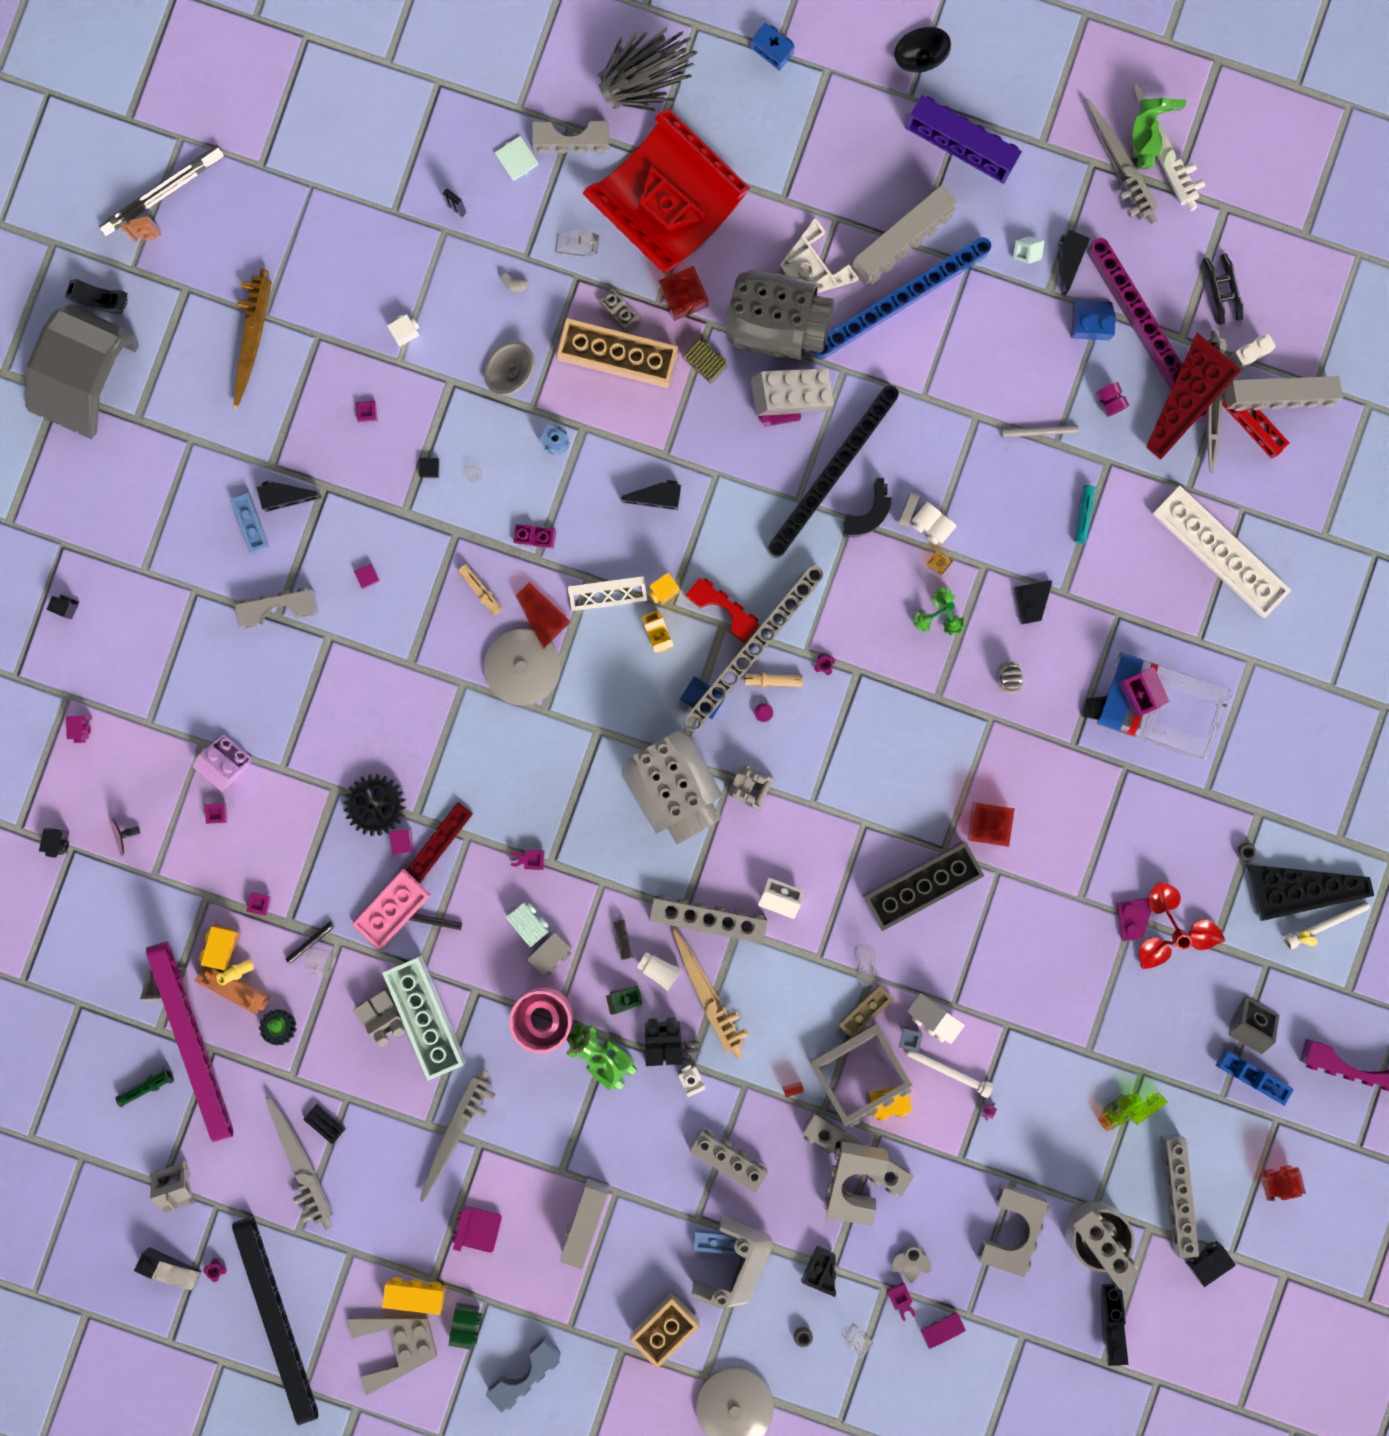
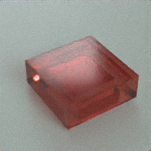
[783,1082,804,1097]

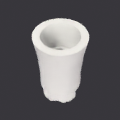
[637,952,682,992]

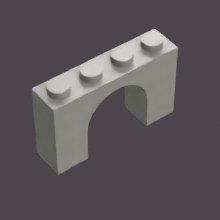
[823,1141,888,1226]
[977,1184,1049,1277]

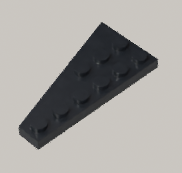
[1247,864,1374,921]

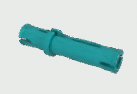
[1074,485,1096,544]

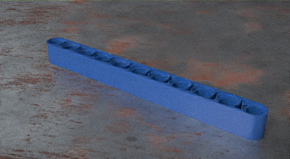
[812,237,991,360]

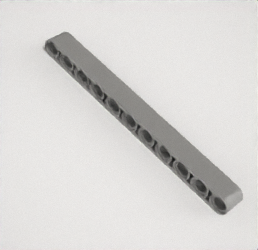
[684,566,824,732]

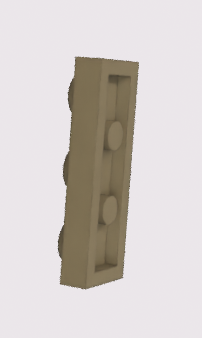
[838,984,893,1038]

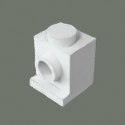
[678,1064,706,1097]

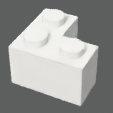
[907,993,965,1044]

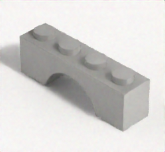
[532,121,610,154]
[235,588,319,629]

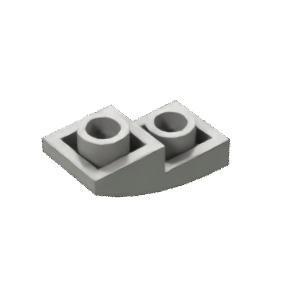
[599,288,640,332]

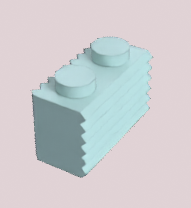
[506,902,549,947]

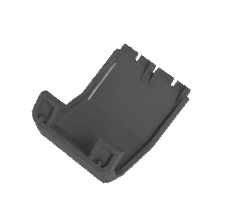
[25,305,139,439]

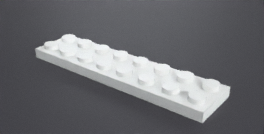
[1152,485,1291,619]

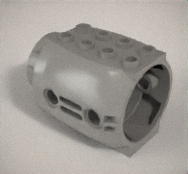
[622,730,723,844]

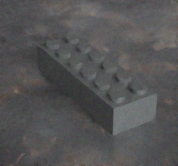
[862,841,984,931]

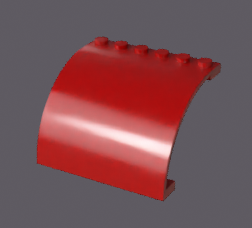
[582,108,750,274]

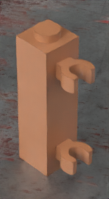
[195,966,269,1015]

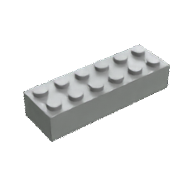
[851,184,957,287]

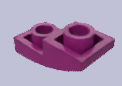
[513,524,556,549]
[920,1312,966,1349]

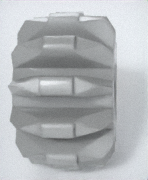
[998,661,1023,694]

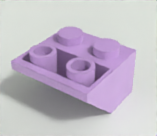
[193,734,253,792]

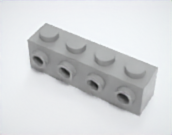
[689,1128,768,1193]

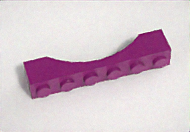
[1300,1039,1389,1091]

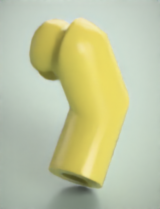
[1298,930,1318,946]

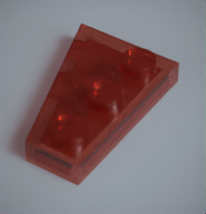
[516,582,571,649]

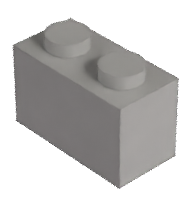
[527,931,572,976]

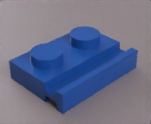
[680,676,726,719]

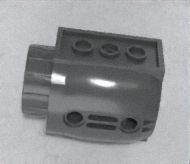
[726,270,834,360]

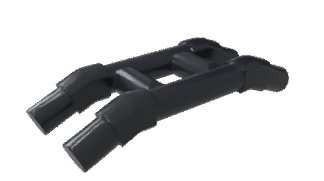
[1202,253,1244,325]

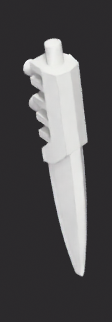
[1134,83,1205,211]

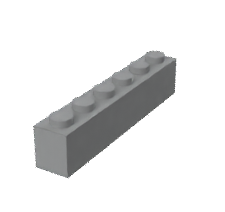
[1224,376,1343,411]

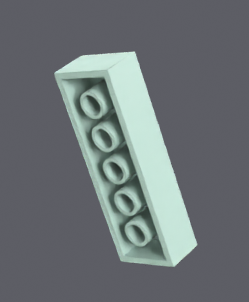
[382,955,466,1081]

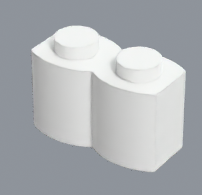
[1229,334,1276,369]
[911,502,956,546]

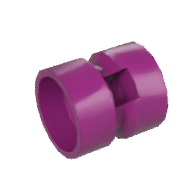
[1095,382,1130,417]

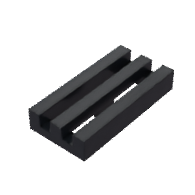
[442,188,466,218]
[303,1104,346,1145]

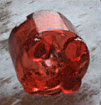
[1261,1165,1306,1201]

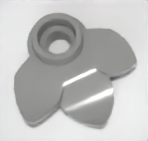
[892,1243,931,1283]

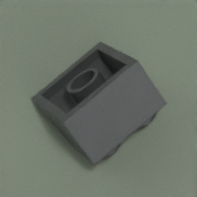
[1228,996,1280,1055]

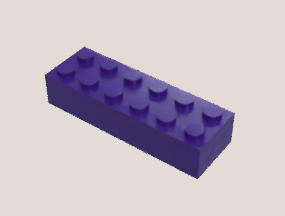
[906,95,1022,184]

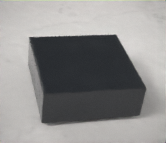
[419,458,440,478]

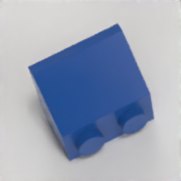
[1072,300,1116,341]

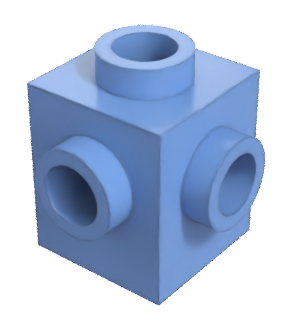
[539,424,570,455]

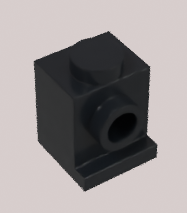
[46,594,79,619]

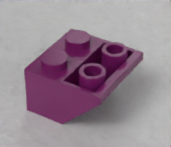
[1118,666,1170,717]

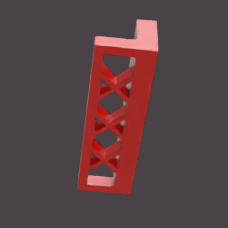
[1222,398,1290,459]

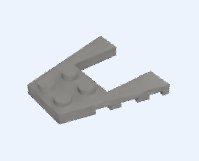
[347,1317,437,1396]

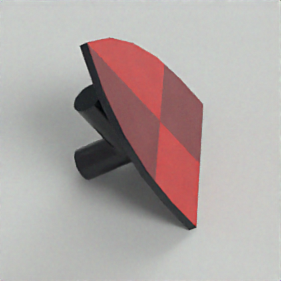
[109,818,141,856]

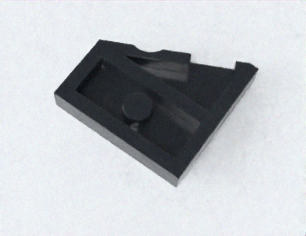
[1014,580,1052,625]
[800,1245,836,1297]

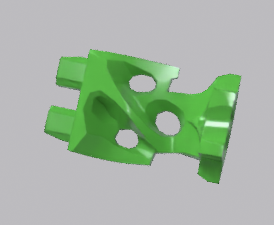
[1131,98,1186,169]
[566,1022,637,1090]

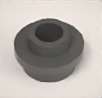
[1236,843,1256,862]
[793,1327,813,1347]

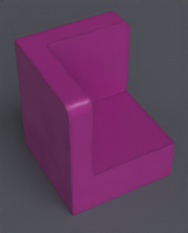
[389,829,414,855]

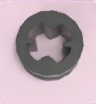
[683,1041,700,1053]

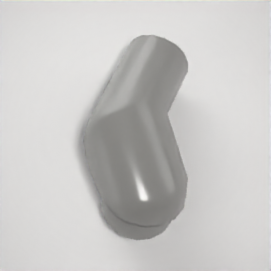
[500,273,529,292]

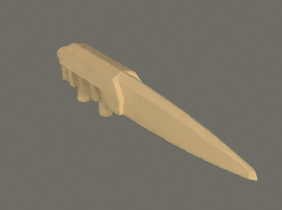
[673,927,749,1059]

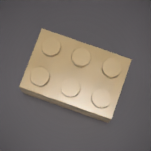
[630,1292,699,1369]

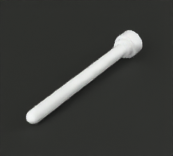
[1283,902,1370,950]
[906,1050,994,1098]

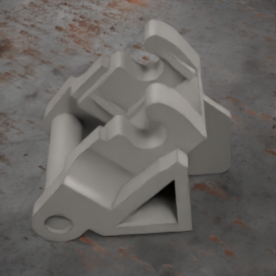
[728,765,775,811]
[150,1161,194,1213]

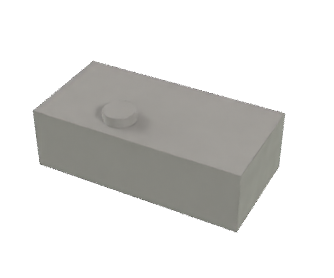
[560,1178,609,1270]

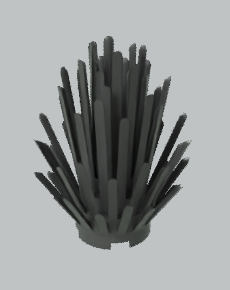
[597,27,698,111]

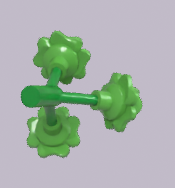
[913,587,965,636]

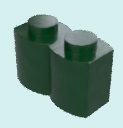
[448,1303,482,1350]

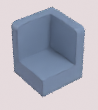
[899,1025,923,1052]

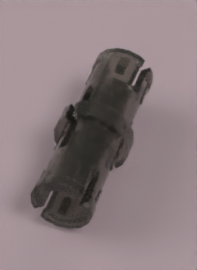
[613,919,633,960]

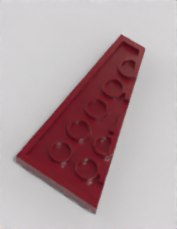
[1146,333,1241,460]

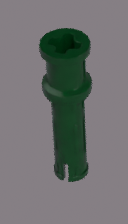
[115,1067,174,1107]

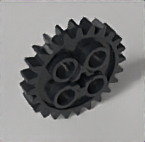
[343,774,407,836]

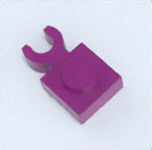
[511,850,545,870]
[887,1282,915,1321]

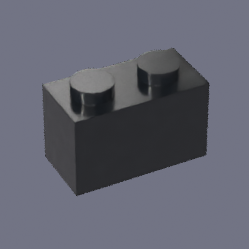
[1186,1241,1236,1287]

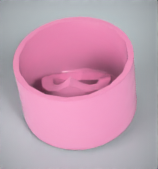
[509,987,573,1053]

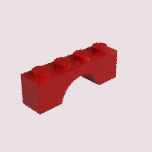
[685,578,760,644]

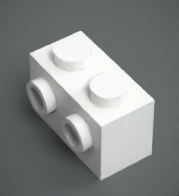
[758,878,805,919]

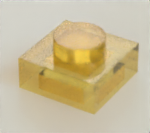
[926,550,953,576]

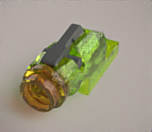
[1097,1092,1168,1132]

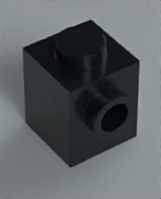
[39,828,69,858]

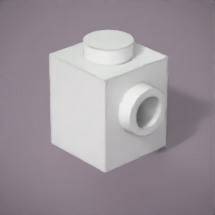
[387,314,419,347]

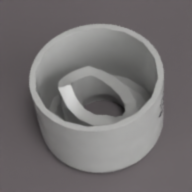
[1065,1201,1135,1272]

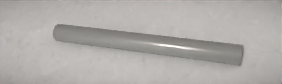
[1001,425,1079,438]

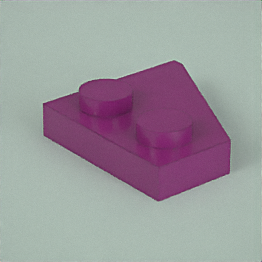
[1116,898,1152,941]

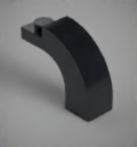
[65,279,128,315]
[844,478,892,538]

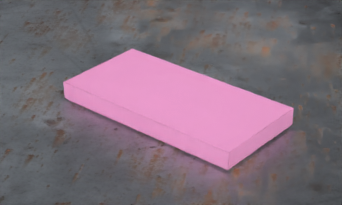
[352,869,431,951]

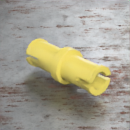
[216,960,254,985]

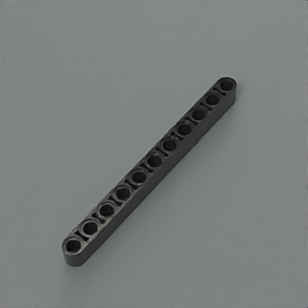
[768,385,899,559]
[232,1216,319,1426]

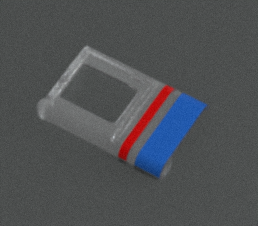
[1097,652,1233,762]

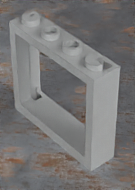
[810,1024,913,1127]

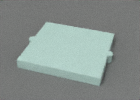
[495,136,539,181]

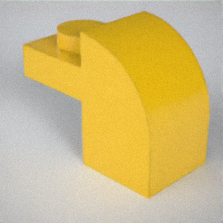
[641,610,673,653]

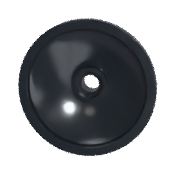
[894,27,951,73]

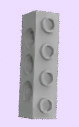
[1069,1206,1139,1290]

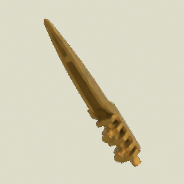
[233,269,272,409]

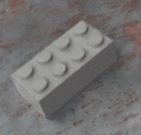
[750,369,834,416]

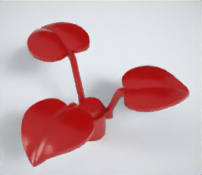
[1139,882,1225,969]

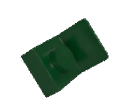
[606,986,643,1015]

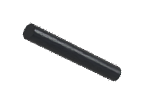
[409,914,463,930]
[285,922,335,964]

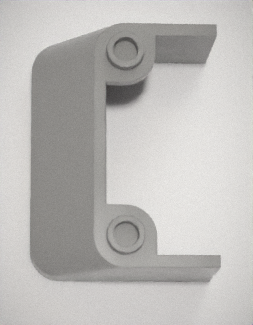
[691,1215,773,1309]

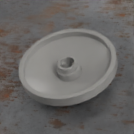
[484,629,561,706]
[696,1366,774,1436]

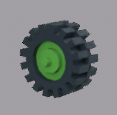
[259,1009,297,1046]

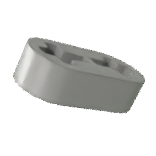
[898,492,920,529]

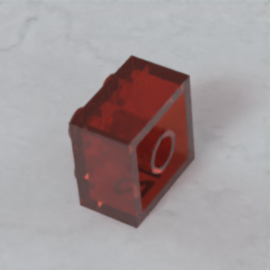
[659,266,709,321]
[967,802,1015,847]

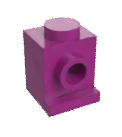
[66,715,92,743]

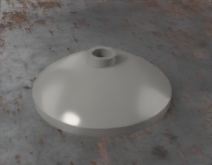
[484,341,535,396]

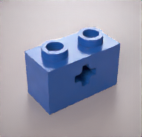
[750,23,795,71]

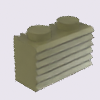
[683,339,727,384]

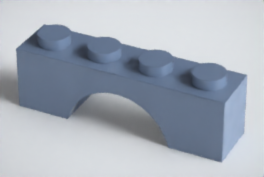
[486,1336,561,1413]

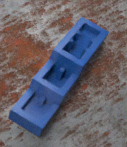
[1215,1049,1294,1106]

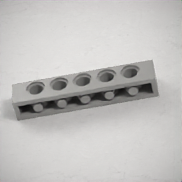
[649,895,768,944]
[802,1111,914,1197]
[1161,1134,1199,1258]

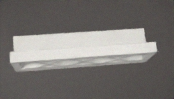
[568,576,647,611]

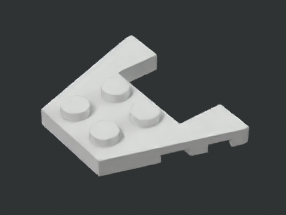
[779,218,859,293]

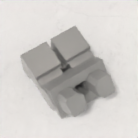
[353,987,405,1047]

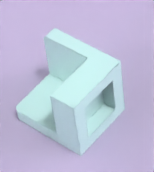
[1013,236,1044,264]

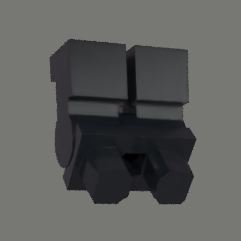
[645,1017,684,1066]

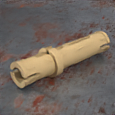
[457,564,503,616]
[744,672,803,688]

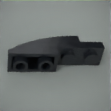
[1101,1284,1129,1366]

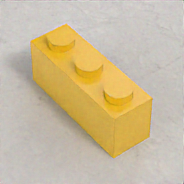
[382,1277,446,1315]

